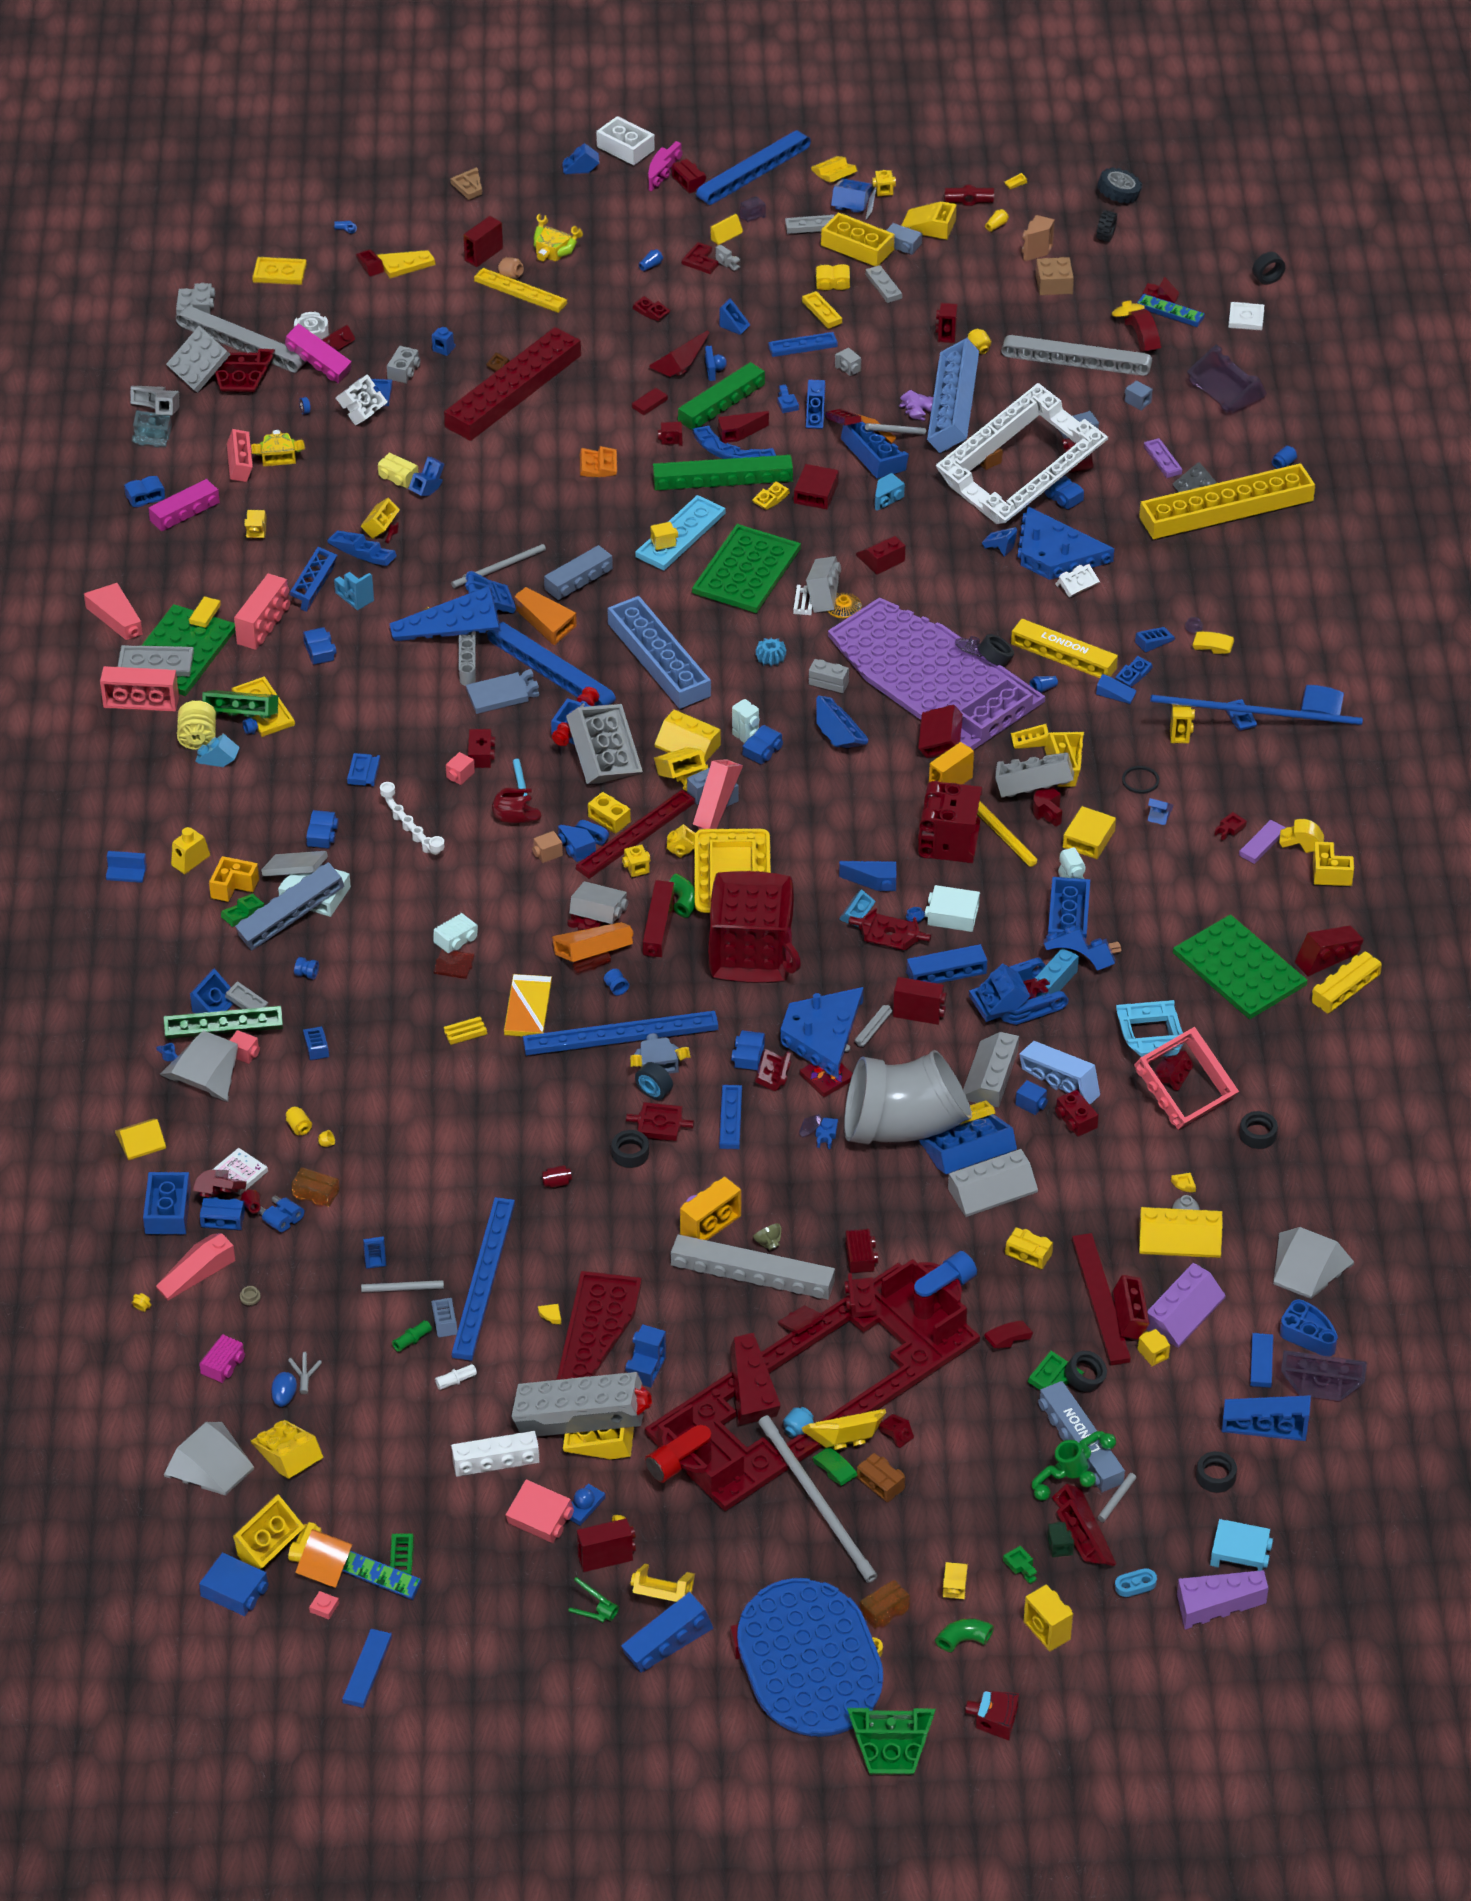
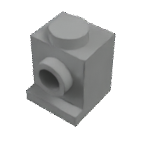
[835,348,861,376]

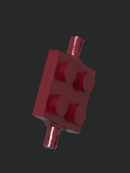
[626,1102,694,1141]

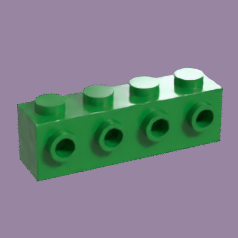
[202,690,278,718]

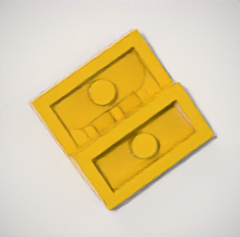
[811,156,857,182]

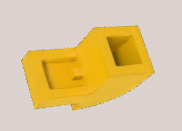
[245,510,267,538]
[1279,819,1324,853]
[943,1562,968,1599]

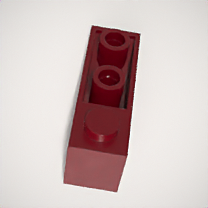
[718,411,769,443]

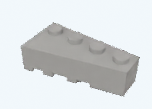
[995,753,1074,797]

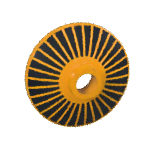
[828,593,861,618]

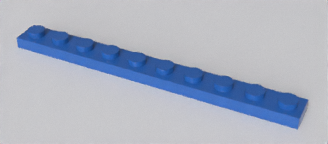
[523,1011,718,1055]
[452,1197,515,1361]

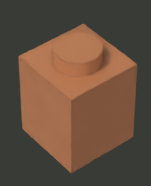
[532,831,563,863]

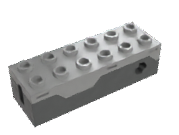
[512,1372,652,1436]

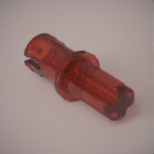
[573,952,611,973]

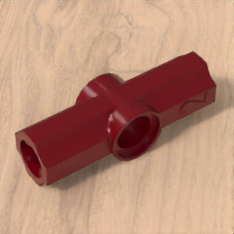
[945,184,994,206]

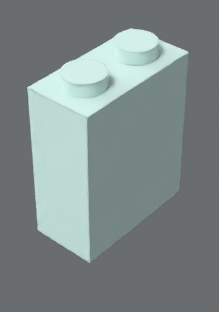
[925,885,980,932]

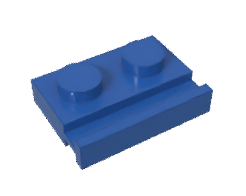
[347,753,380,786]

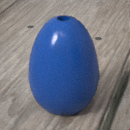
[271,1372,297,1407]

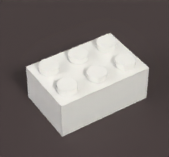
[597,116,654,165]

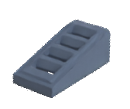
[431,1298,458,1337]

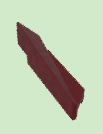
[1052,1484,1116,1566]

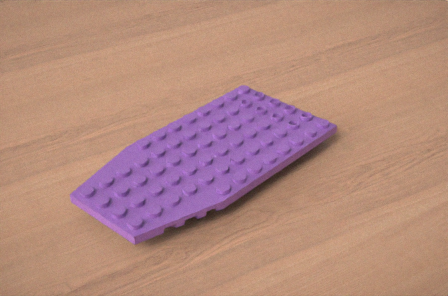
[828,598,1045,750]

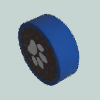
[299,397,311,415]

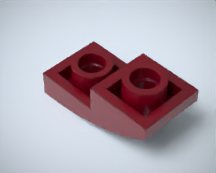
[633,296,670,321]
[984,1321,1033,1349]

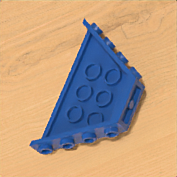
[1018,506,1115,580]
[781,987,863,1079]

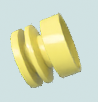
[177,701,216,750]

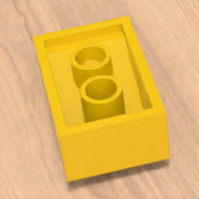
[563,1427,634,1459]

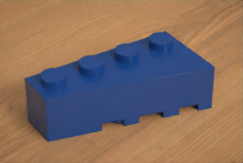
[841,422,909,478]
[1222,1395,1311,1441]
[621,1592,714,1672]

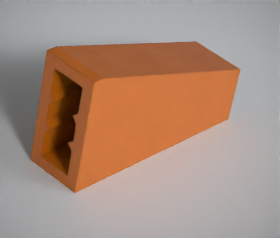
[514,587,577,645]
[552,922,633,962]

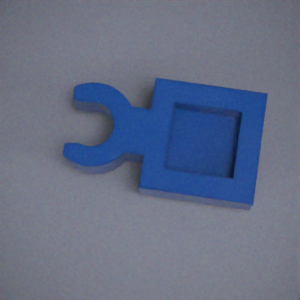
[816,1117,838,1149]

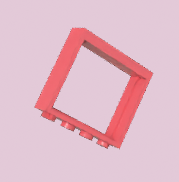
[1134,1027,1239,1130]

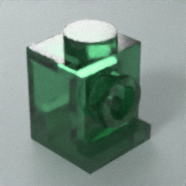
[1047,1522,1074,1558]

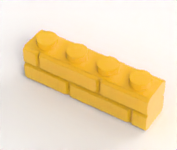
[1312,951,1382,1014]

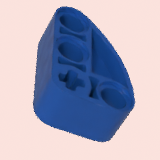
[1280,1299,1338,1357]

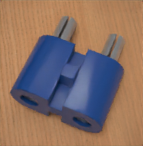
[258,1196,304,1232]

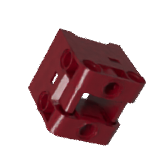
[918,781,982,863]

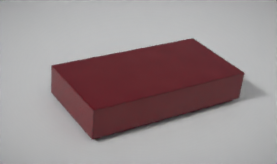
[632,388,668,415]

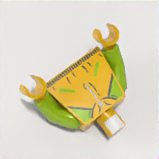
[534,214,583,261]
[251,430,305,466]

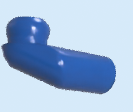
[335,221,357,233]

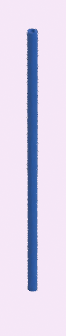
[1150,695,1363,725]

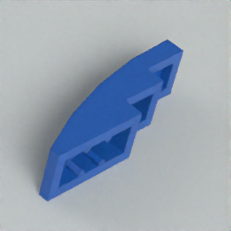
[327,530,397,566]

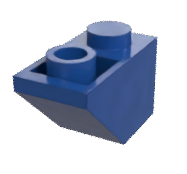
[562,143,599,174]
[557,825,596,862]

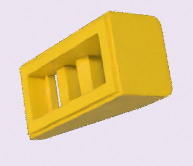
[1011,724,1049,749]

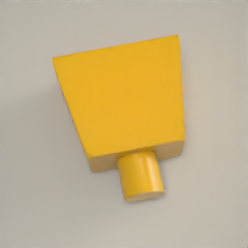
[171,827,210,875]

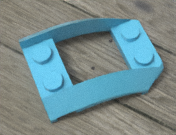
[1116,1000,1184,1057]

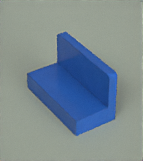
[106,851,147,883]

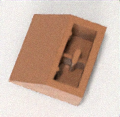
[1022,215,1055,261]

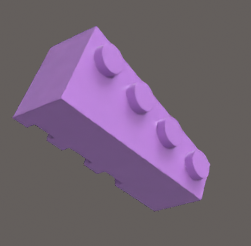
[1177,1570,1268,1629]

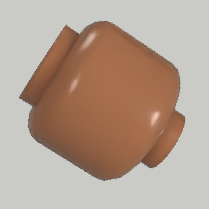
[498,257,524,279]

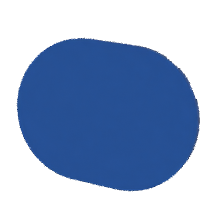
[737,1578,883,1737]

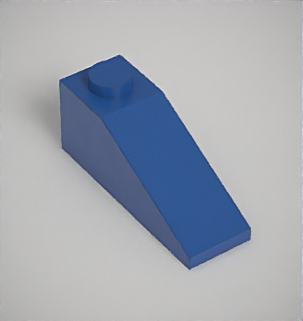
[839,861,896,891]

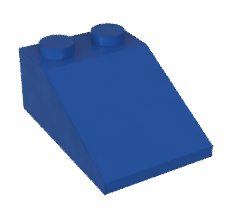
[831,179,873,213]

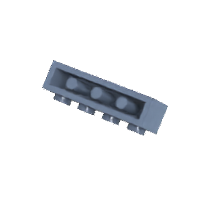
[544,545,613,600]

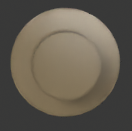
[240,1286,261,1305]

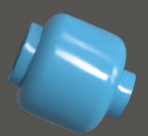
[783,1407,814,1438]

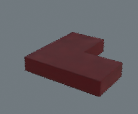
[682,242,719,274]

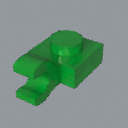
[1003,1546,1037,1584]

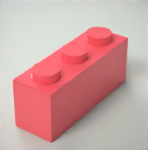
[227,429,253,482]

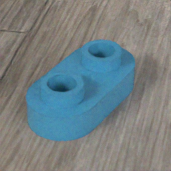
[1115,1569,1157,1597]

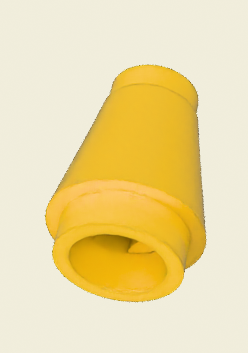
[985,209,1009,232]

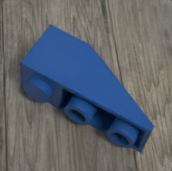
[806,380,825,429]

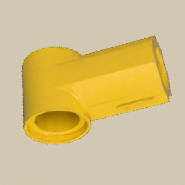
[288,1522,321,1562]

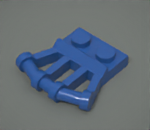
[465,571,516,614]

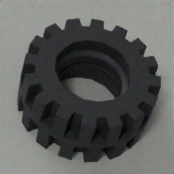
[1096,210,1118,242]

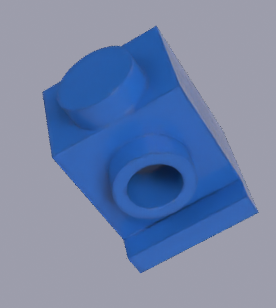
[432,327,456,356]

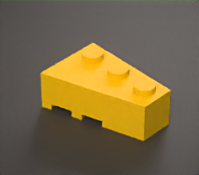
[1045,732,1084,787]

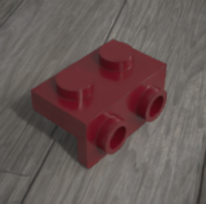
[755,1049,791,1092]
[1154,1051,1193,1091]

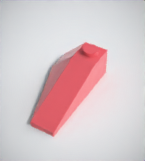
[156,1233,235,1300]

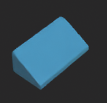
[839,889,876,927]

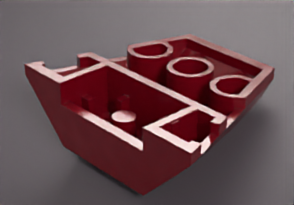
[215,349,275,392]

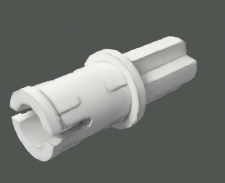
[435,1365,477,1390]

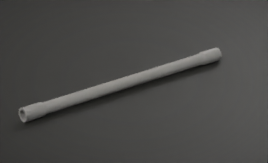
[758,1416,877,1583]

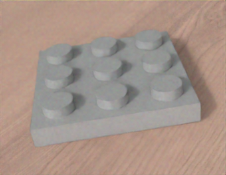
[166,326,230,393]

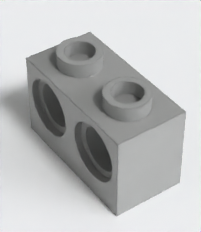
[387,346,421,383]

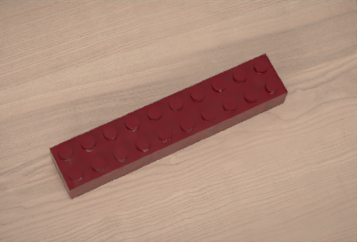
[444,327,581,441]

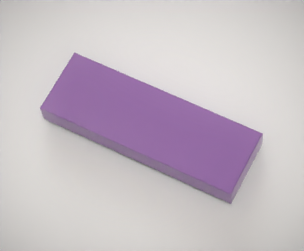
[1144,438,1182,478]
[1239,820,1286,864]

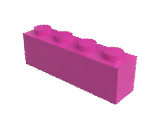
[285,323,352,383]
[148,479,220,531]

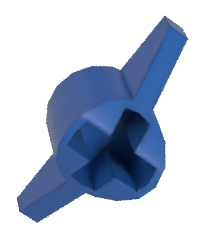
[156,1043,178,1061]

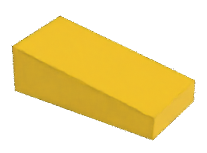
[1005,173,1027,189]

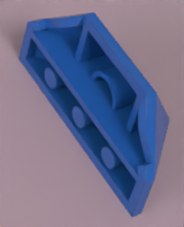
[816,695,868,748]

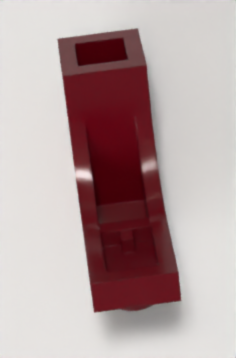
[1124,309,1161,351]

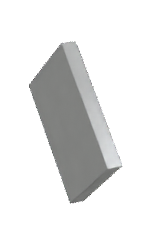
[261,851,328,876]

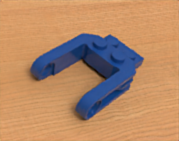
[969,958,1069,1025]

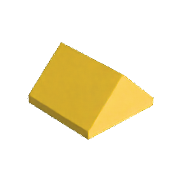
[115,1119,166,1160]

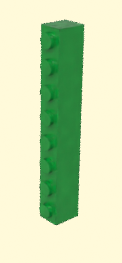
[653,455,793,490]

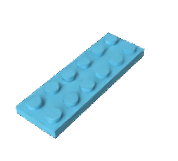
[635,495,726,570]

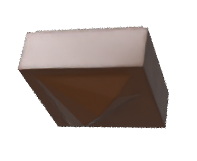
[486,352,510,372]

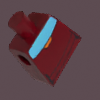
[965,1691,1019,1740]

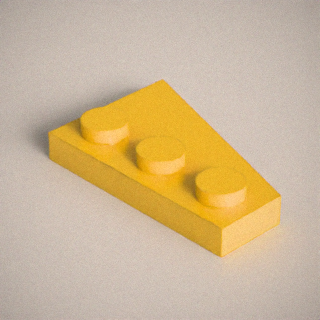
[377,250,435,278]

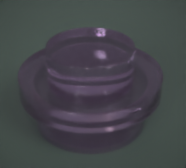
[1185,617,1203,634]

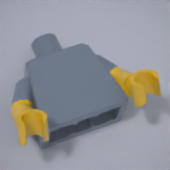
[630,1033,691,1074]

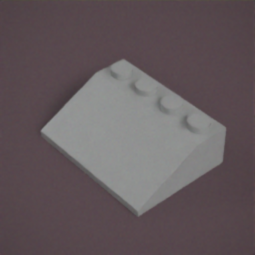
[566,704,643,784]

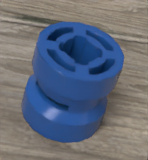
[294,957,319,979]
[604,969,629,996]

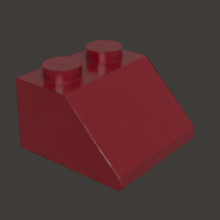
[856,536,906,575]

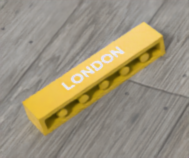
[1011,619,1118,678]

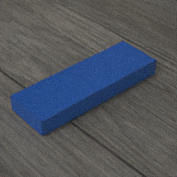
[1250,1333,1273,1388]

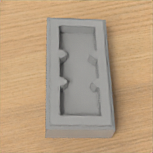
[225,981,268,1009]

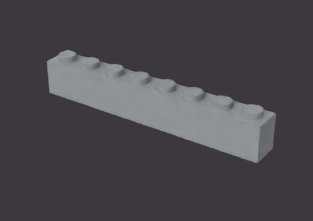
[671,1234,835,1299]

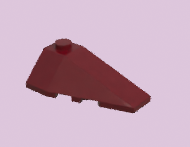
[649,330,709,377]

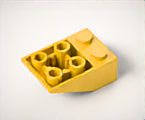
[901,202,957,239]
[251,1420,324,1479]

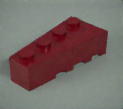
[730,1332,781,1426]

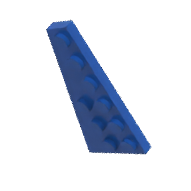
[390,586,501,641]

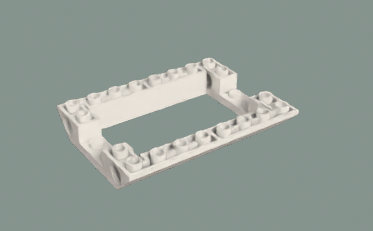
[936,383,1108,524]

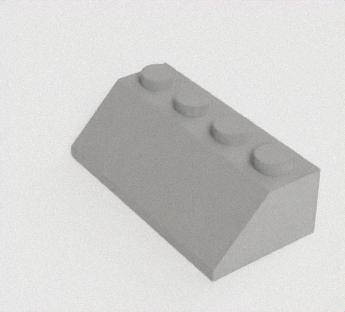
[963,1032,1019,1108]
[948,1149,1038,1217]

